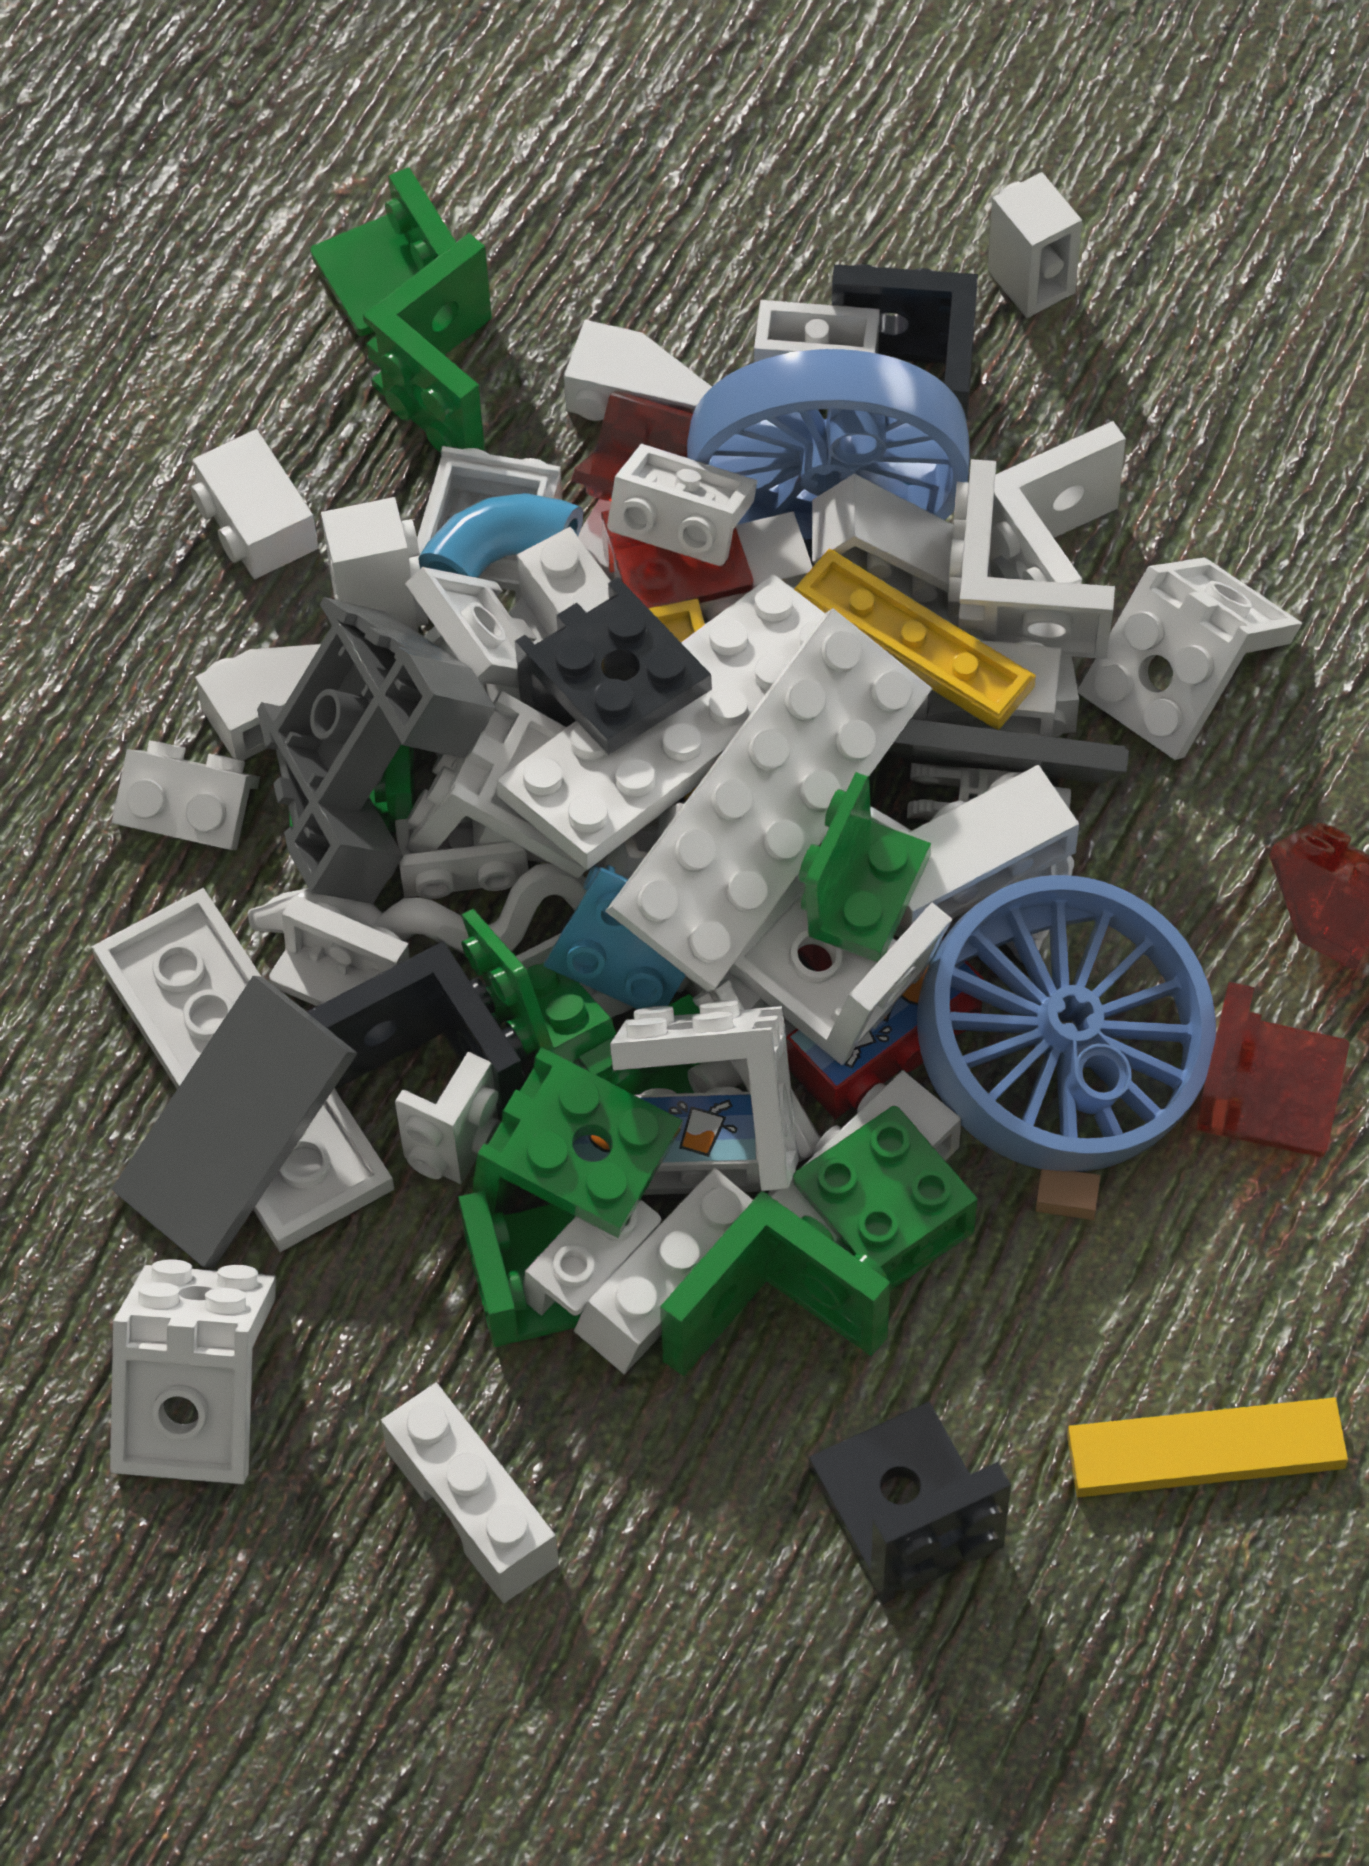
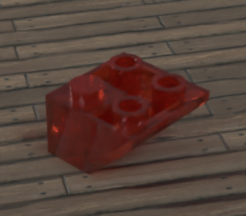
[1269,823,1369,971]

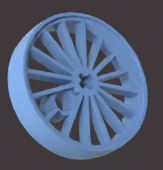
[687,349,970,539]
[917,875,1216,1172]

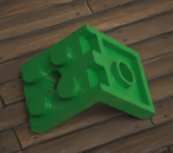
[363,233,492,453]
[472,1047,683,1238]
[660,1191,890,1377]

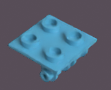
[543,864,686,1009]

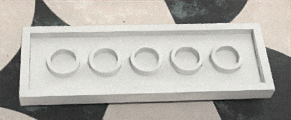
[497,574,825,870]
[606,608,933,992]
[91,887,394,1252]

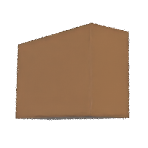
[1036,1169,1101,1220]

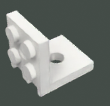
[990,421,1126,584]
[948,459,1115,659]
[1078,557,1302,760]
[405,567,537,756]
[405,691,586,878]
[728,878,952,1065]
[610,1000,799,1191]
[110,1260,276,1484]

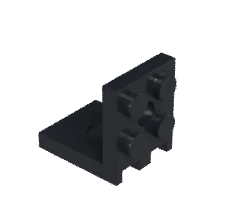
[832,264,978,423]
[515,577,712,755]
[307,941,528,1121]
[809,1401,1011,1604]

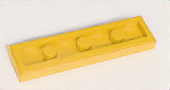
[794,548,1036,730]
[1067,1397,1348,1498]

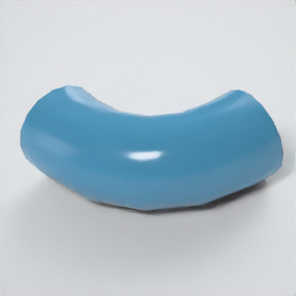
[418,493,583,578]

